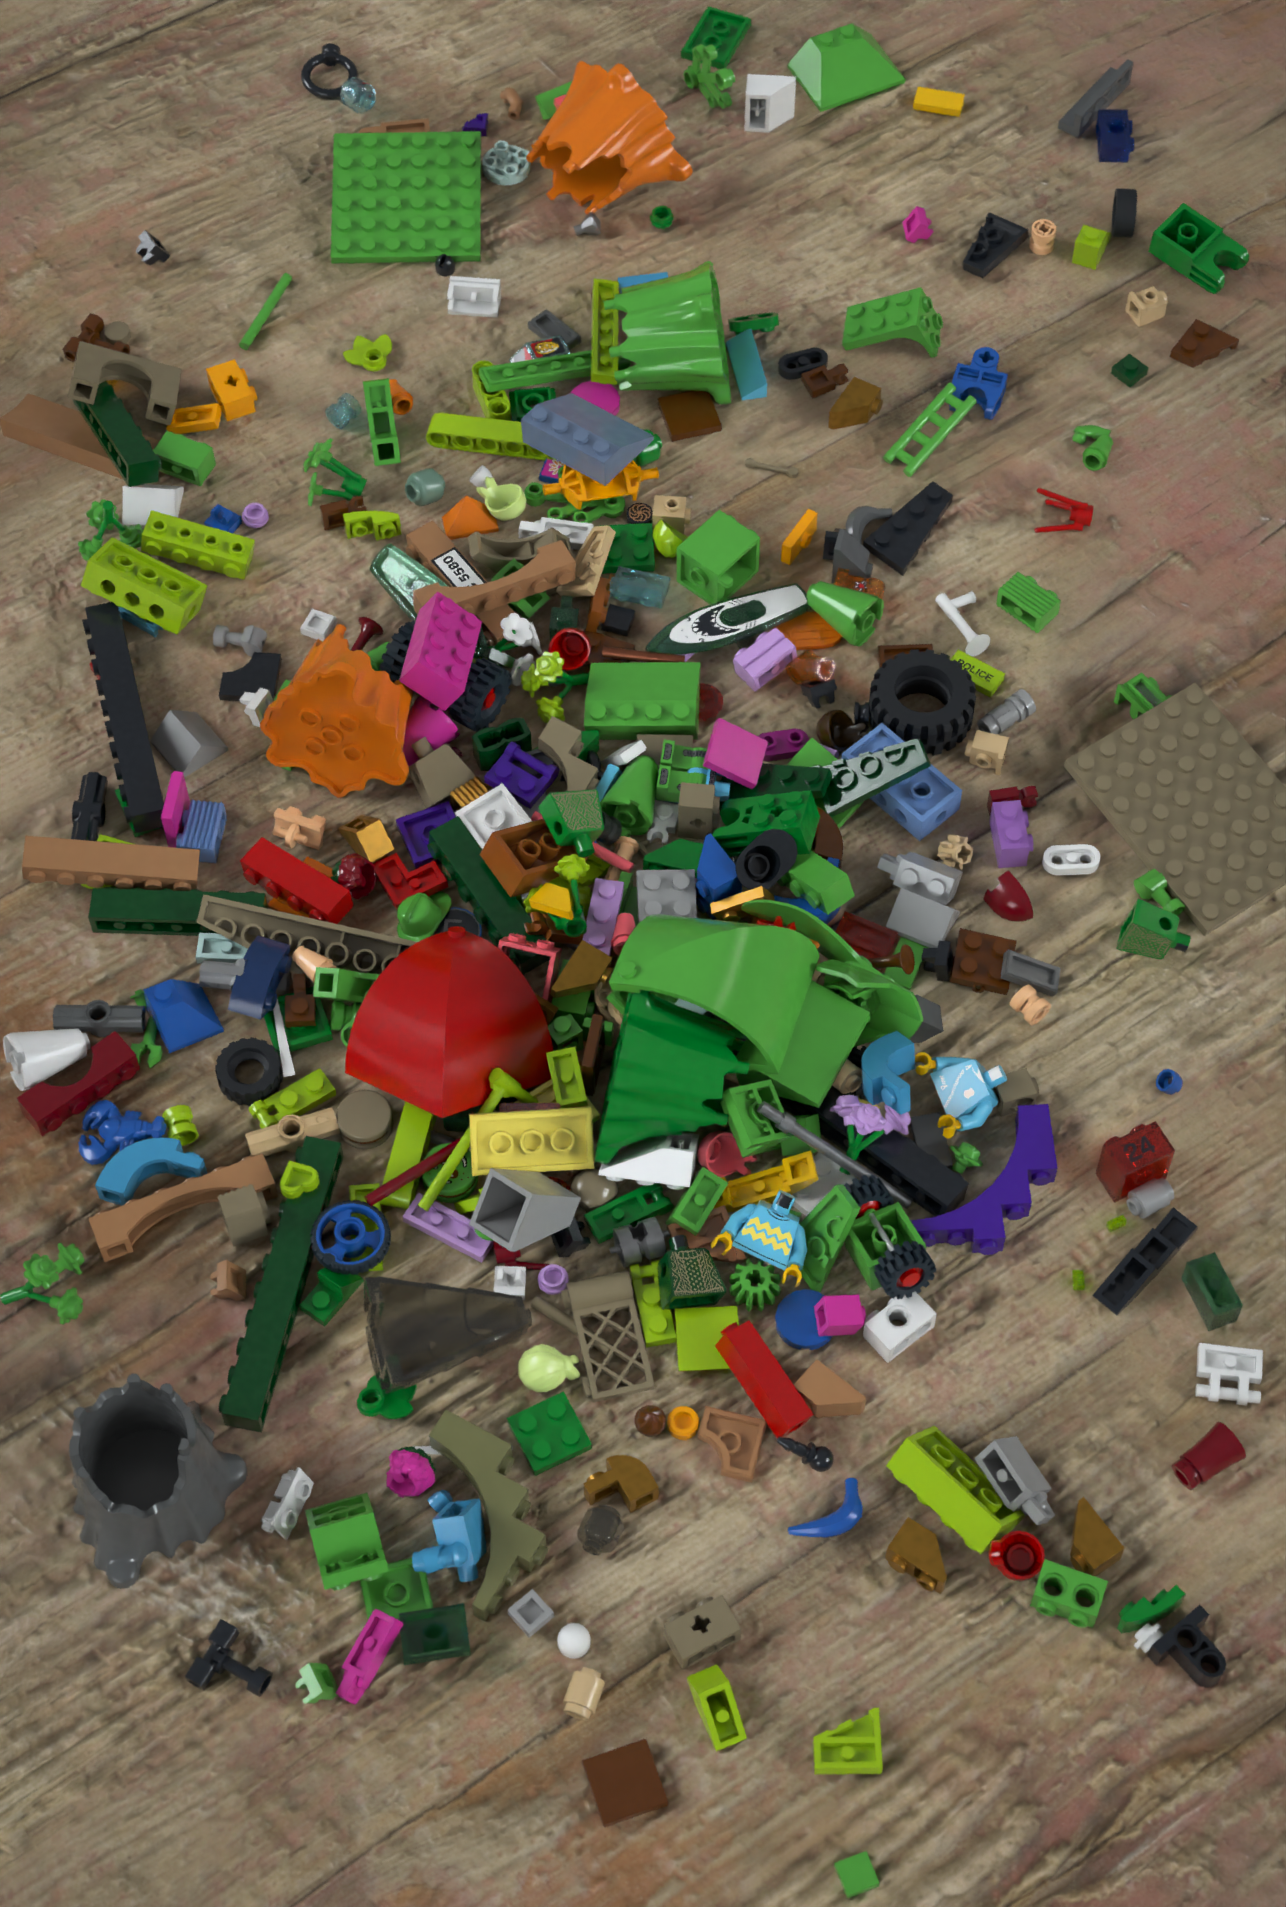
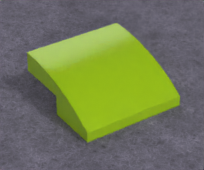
[675,1306,739,1371]

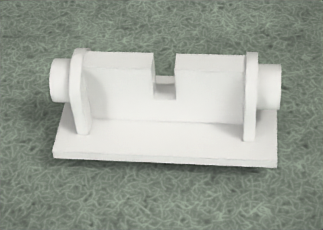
[261,1467,314,1540]

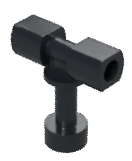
[185,1619,273,1697]

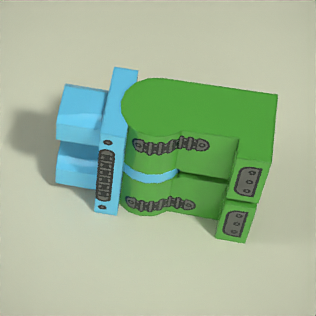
[656,739,730,802]

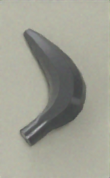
[846,506,892,544]

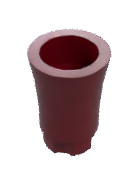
[1171,1422,1246,1490]

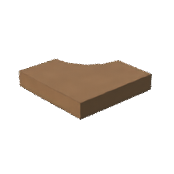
[698,1406,767,1483]

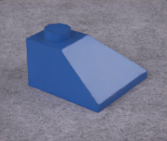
[144,979,224,1054]

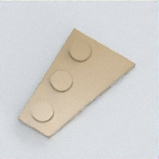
[556,525,616,598]

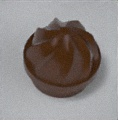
[634,1405,666,1437]

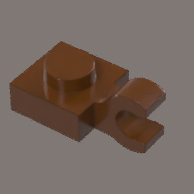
[801,364,848,398]
[320,496,367,531]
[285,973,316,1027]

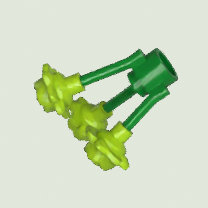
[523,854,592,937]

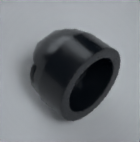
[435,254,455,277]

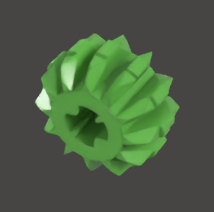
[729,1258,781,1312]

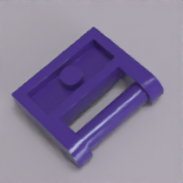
[484,742,560,809]

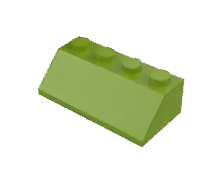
[886,1425,1026,1554]

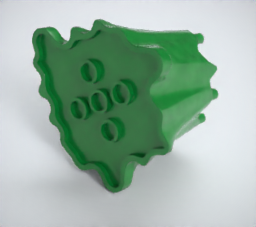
[594,990,750,1164]

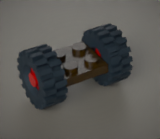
[379,621,512,732]

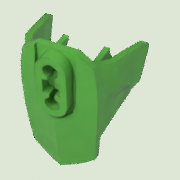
[816,959,923,1047]

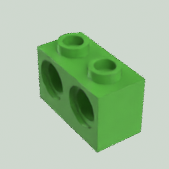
[1030,1559,1108,1628]

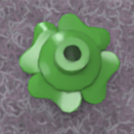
[950,1142,983,1174]

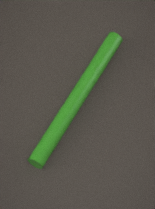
[239,273,292,350]

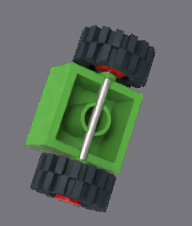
[844,1175,936,1299]

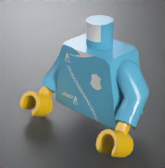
[915,1052,1007,1138]

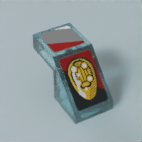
[509,335,571,363]

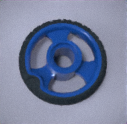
[311,1200,391,1275]

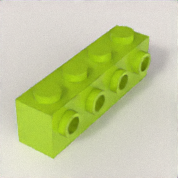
[141,510,255,580]

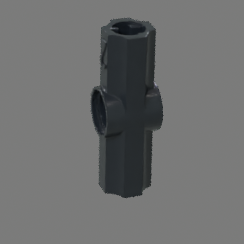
[71,772,108,841]

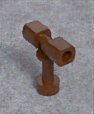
[62,313,130,362]

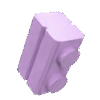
[733,628,797,692]

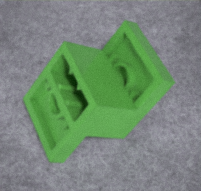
[720,1079,793,1158]
[305,1492,389,1590]

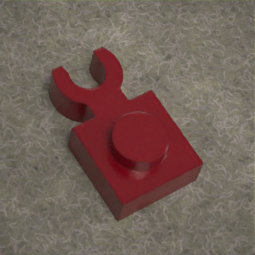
[987,786,1038,816]

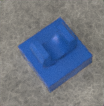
[204,504,242,533]

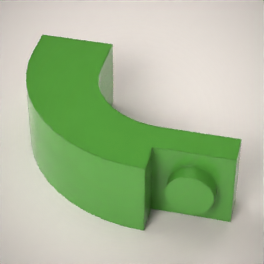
[363,378,401,466]
[313,967,380,1004]

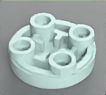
[482,141,531,185]

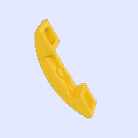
[713,1150,819,1213]

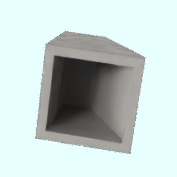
[469,1168,581,1252]

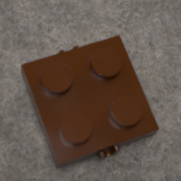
[950,928,1017,995]

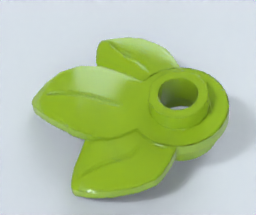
[343,334,392,371]

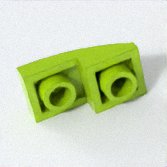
[343,511,402,541]

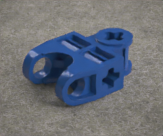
[949,347,1008,420]

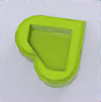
[280,1160,320,1199]

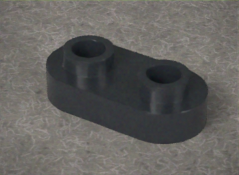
[778,347,828,380]

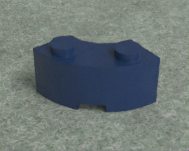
[228,936,292,1020]

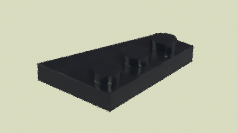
[963,212,1029,278]

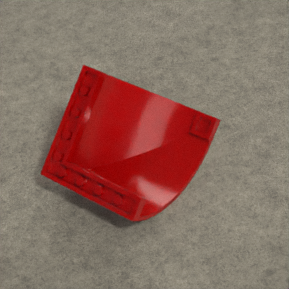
[345,926,553,1118]

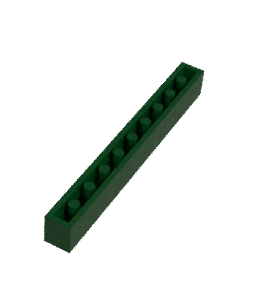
[219,1136,344,1433]

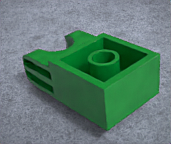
[1148,203,1249,294]
[712,790,820,857]

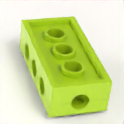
[81,537,208,635]

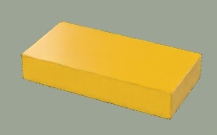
[913,87,965,117]

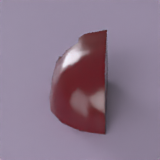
[983,870,1033,921]

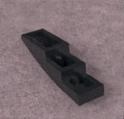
[1092,1207,1198,1316]

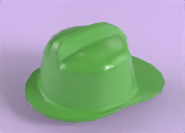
[397,891,452,942]

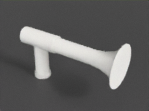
[936,591,990,656]

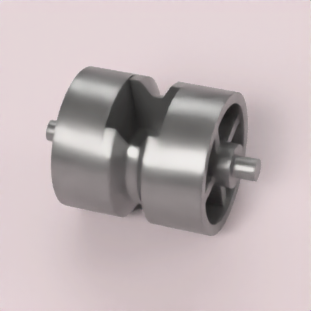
[609,1217,670,1267]

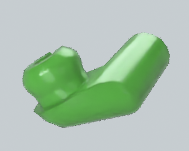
[1072,425,1111,444]

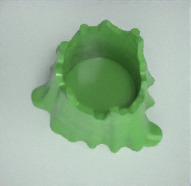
[604,261,732,405]

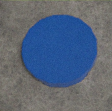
[775,1289,833,1350]

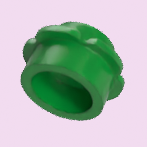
[649,206,674,229]

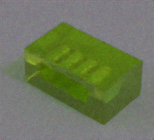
[1106,1215,1127,1232]
[1072,1270,1085,1290]

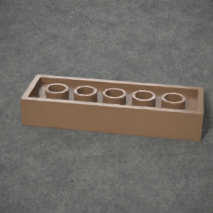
[0,393,159,479]

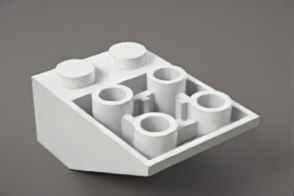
[599,1132,699,1189]

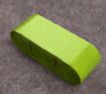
[472,360,511,421]

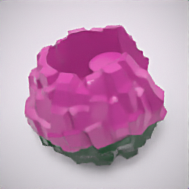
[386,1446,436,1498]

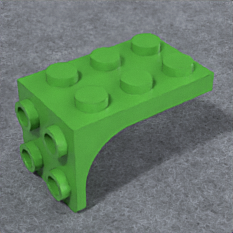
[842,287,943,358]

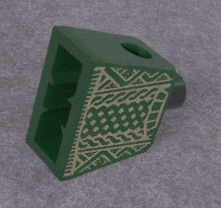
[657,1235,727,1310]

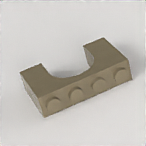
[68,341,181,425]

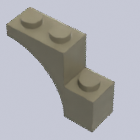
[469,527,572,573]
[538,716,600,791]

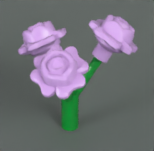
[830,1095,911,1175]

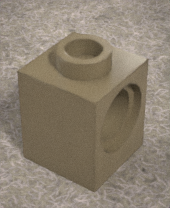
[994,1068,1039,1117]

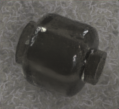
[577,1504,624,1556]

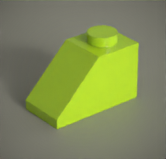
[1072,225,1112,270]
[687,1664,747,1752]

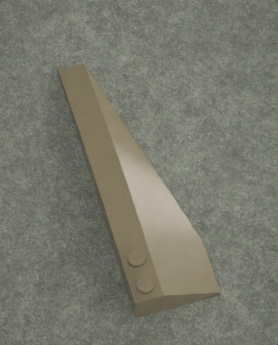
[197,894,417,981]

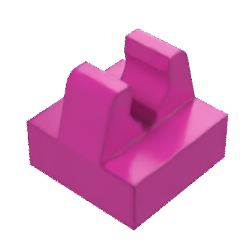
[902,206,933,243]

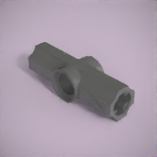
[53,1000,146,1037]

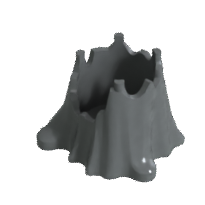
[69,1374,248,1589]

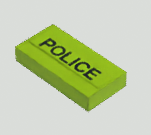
[950,649,1005,698]

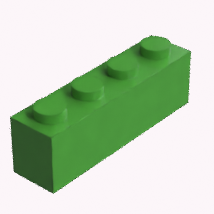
[777,850,855,915]

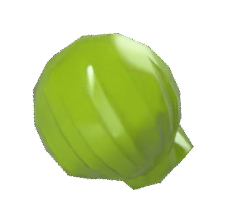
[653,519,694,558]

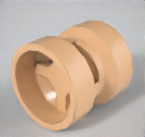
[1029,219,1056,255]
[1009,984,1051,1026]

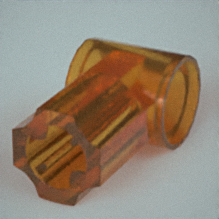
[785,650,836,685]

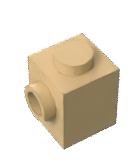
[652,495,691,534]

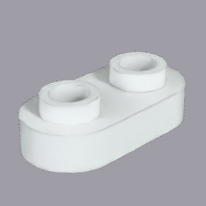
[1042,844,1101,875]

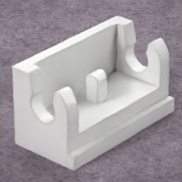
[447,276,501,318]

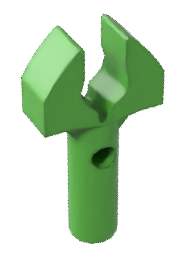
[131,1016,163,1068]

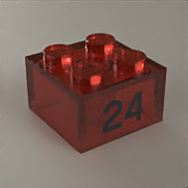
[1095,1121,1175,1203]

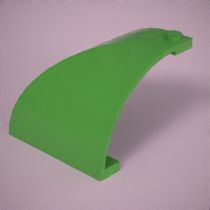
[609,914,820,1074]

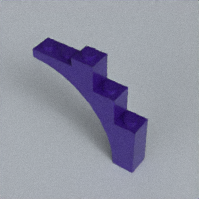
[911,1104,1057,1255]

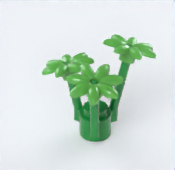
[303,438,367,507]

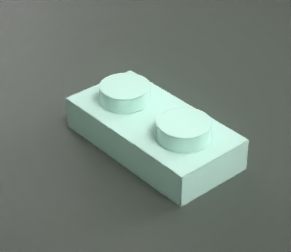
[196,933,248,964]

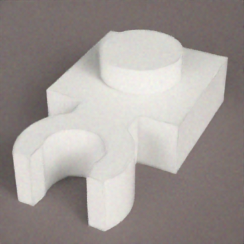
[647,800,678,845]

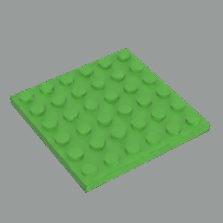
[331,131,481,263]

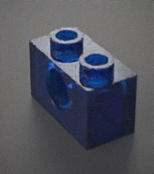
[1095,110,1135,162]

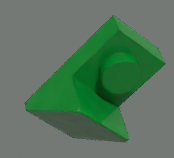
[300,1268,364,1327]

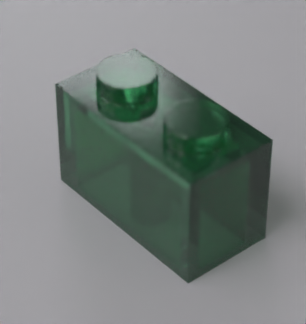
[1181,1252,1243,1331]

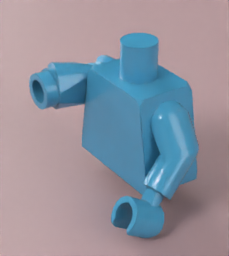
[412,1490,487,1582]

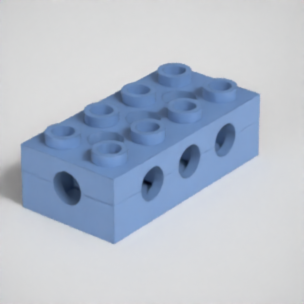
[842,723,962,841]

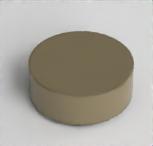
[104,321,131,345]

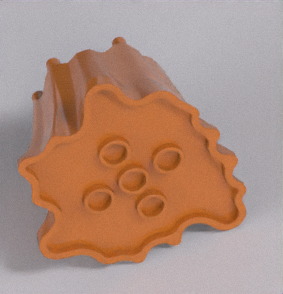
[526,61,693,215]
[260,624,414,798]

